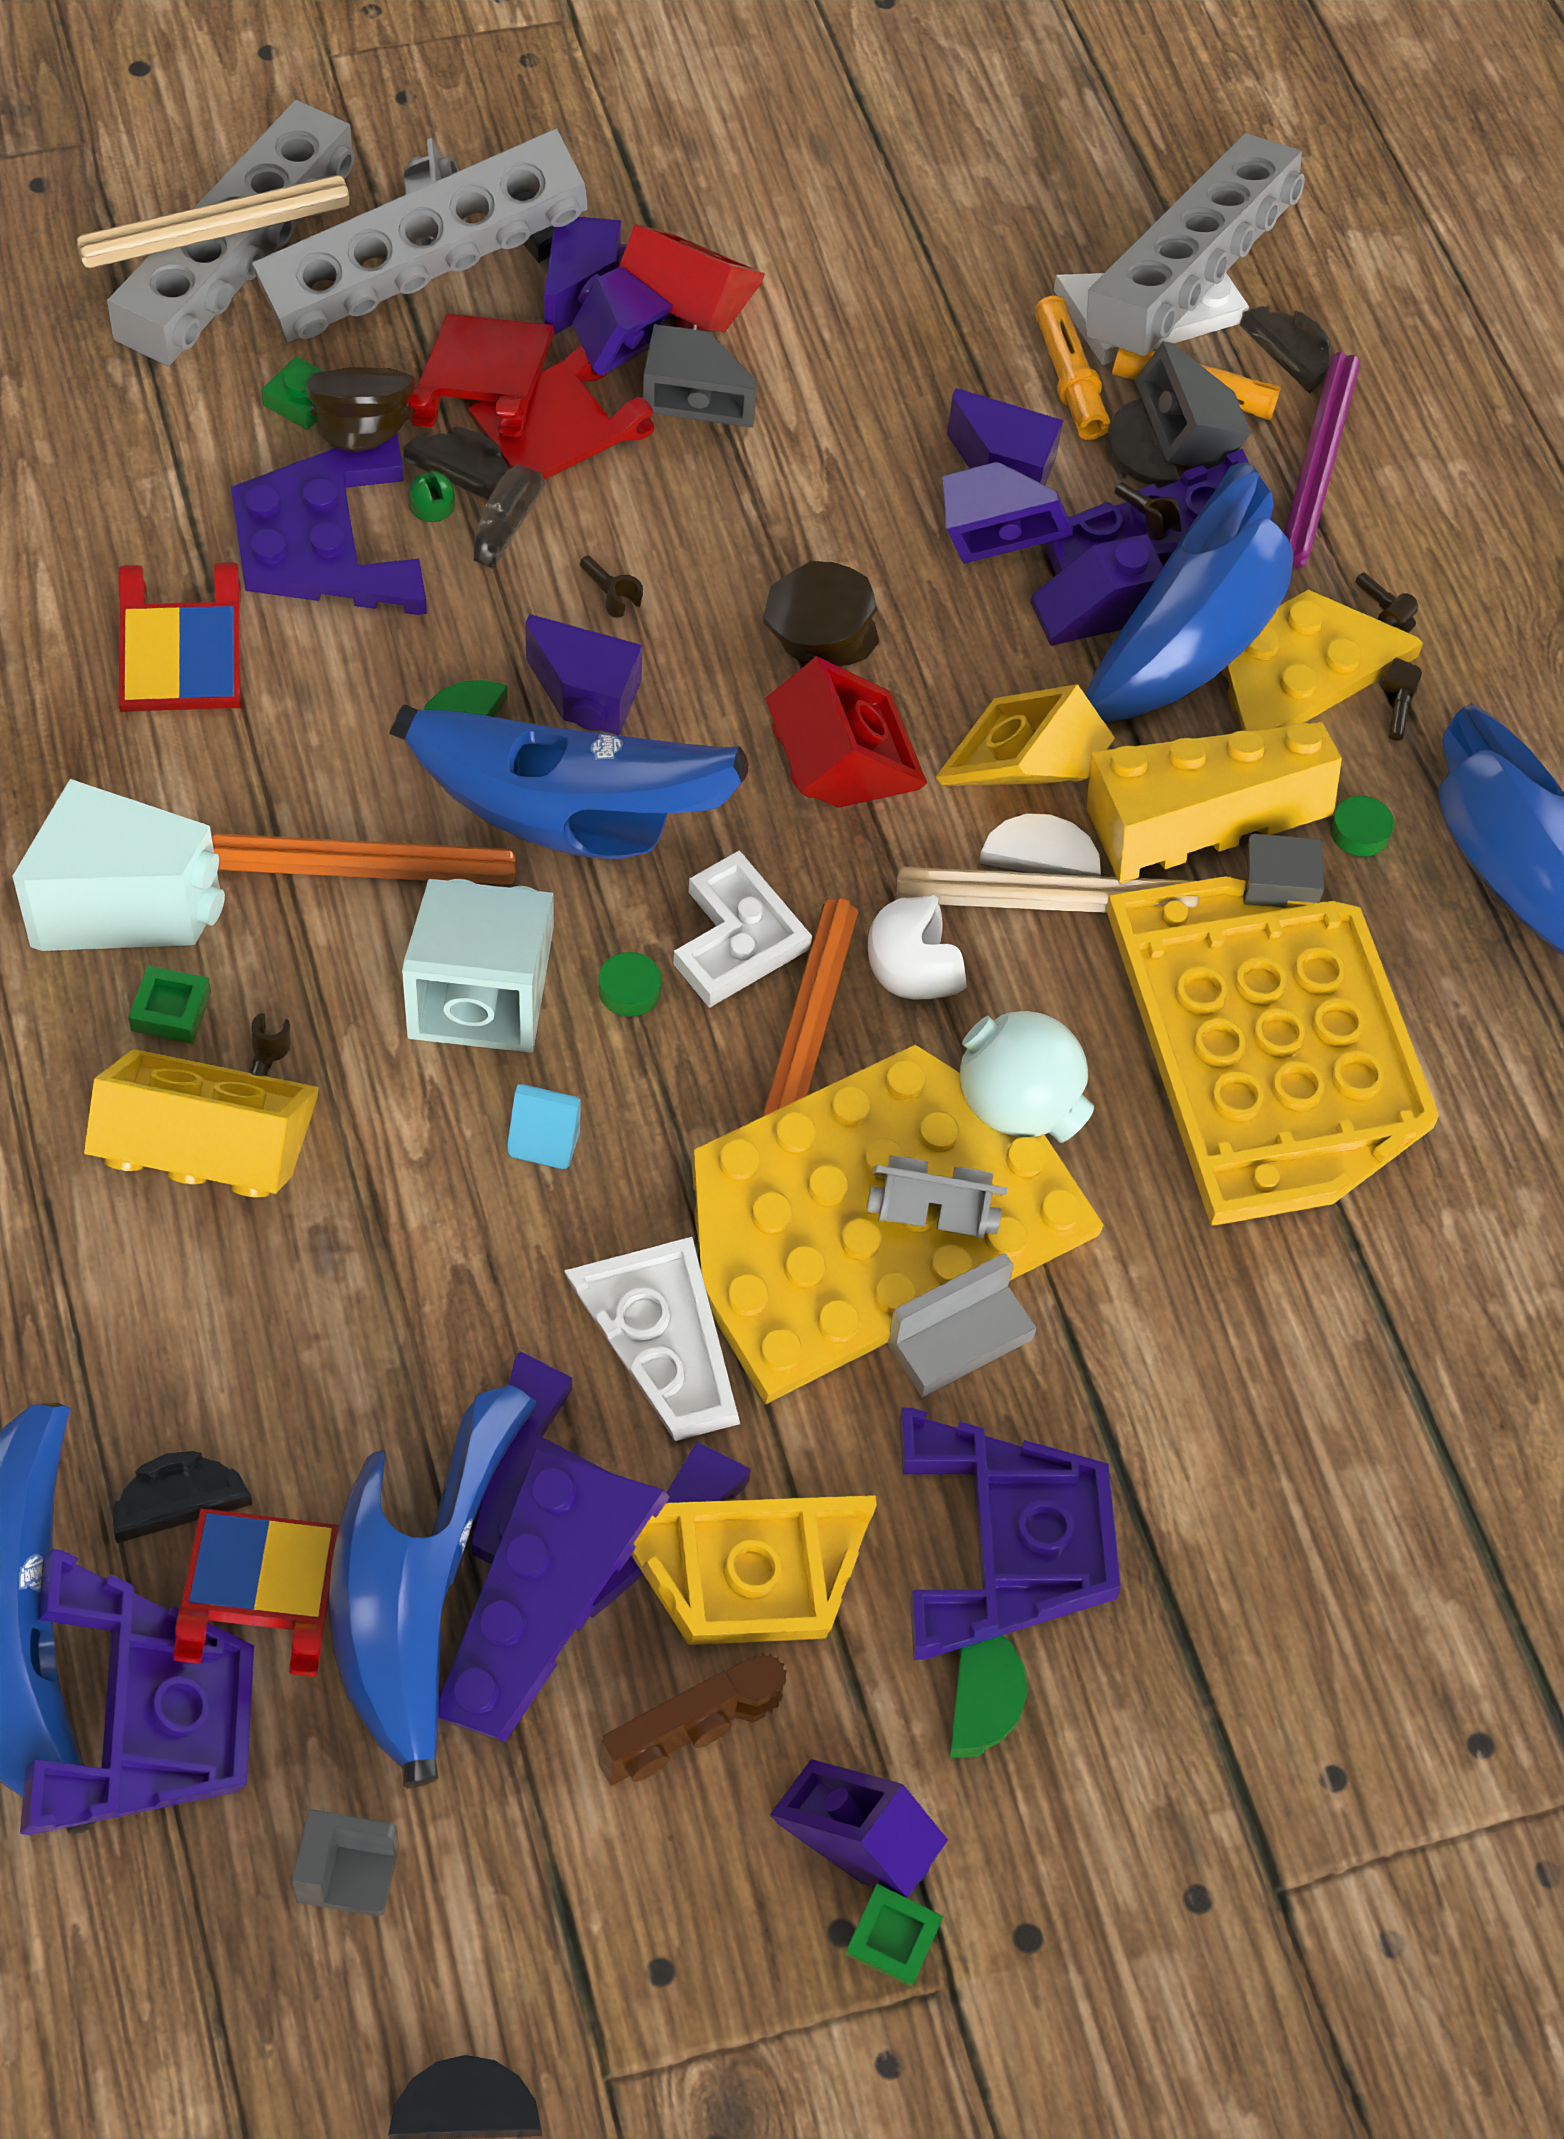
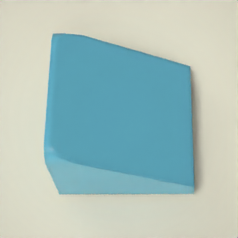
[507,1084,581,1169]

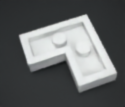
[673,850,812,1008]

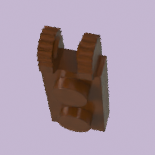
[599,1653,787,1786]

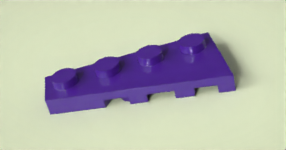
[1044,449,1275,575]
[438,1450,670,1742]

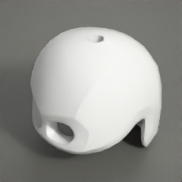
[868,894,967,1000]

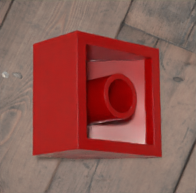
[619,224,765,332]
[765,656,927,808]

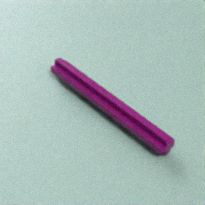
[1284,352,1360,569]

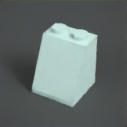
[12,779,225,951]
[402,879,554,1053]

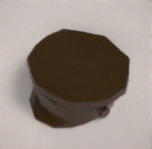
[306,367,416,452]
[763,561,879,666]

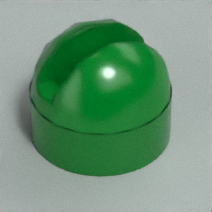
[408,471,455,522]

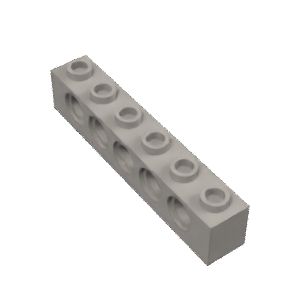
[107,100,355,367]
[252,128,588,343]
[1086,133,1305,356]

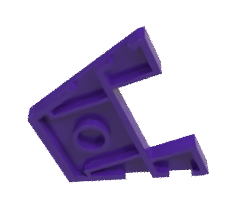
[231,433,427,615]
[472,1351,751,1618]
[900,1408,1121,1660]
[20,1549,254,1835]

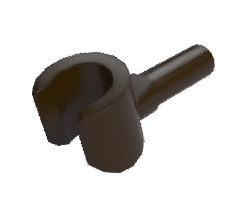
[1115,482,1182,540]
[580,555,643,618]
[1355,572,1418,633]
[1381,657,1422,741]
[250,1013,291,1076]

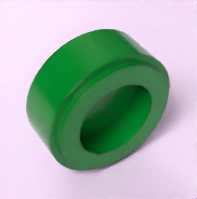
[1330,796,1394,857]
[599,952,661,1017]

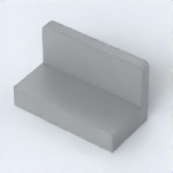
[887,1253,1037,1398]

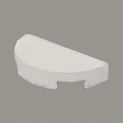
[979,814,1101,876]

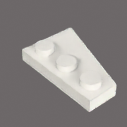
[1054,273,1249,365]
[564,1237,740,1441]

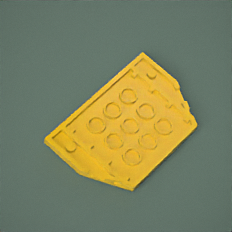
[1106,876,1439,1226]
[692,1045,1104,1405]

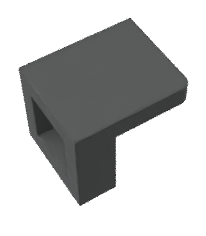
[1244,834,1324,908]
[292,1809,399,1917]

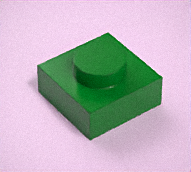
[261,356,324,430]
[128,965,211,1044]
[844,1884,944,1988]

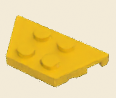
[1221,589,1423,731]
[631,1495,877,1645]

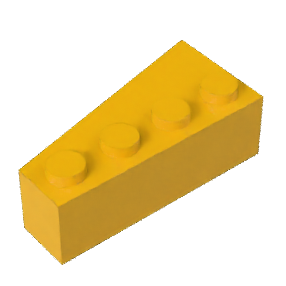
[1086,722,1342,884]

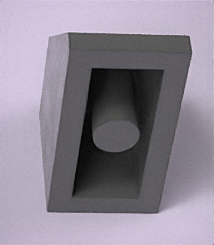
[643,324,757,428]
[1135,341,1251,469]

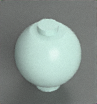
[960,1011,1094,1143]

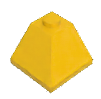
[936,684,1115,786]

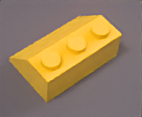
[84,1049,319,1197]

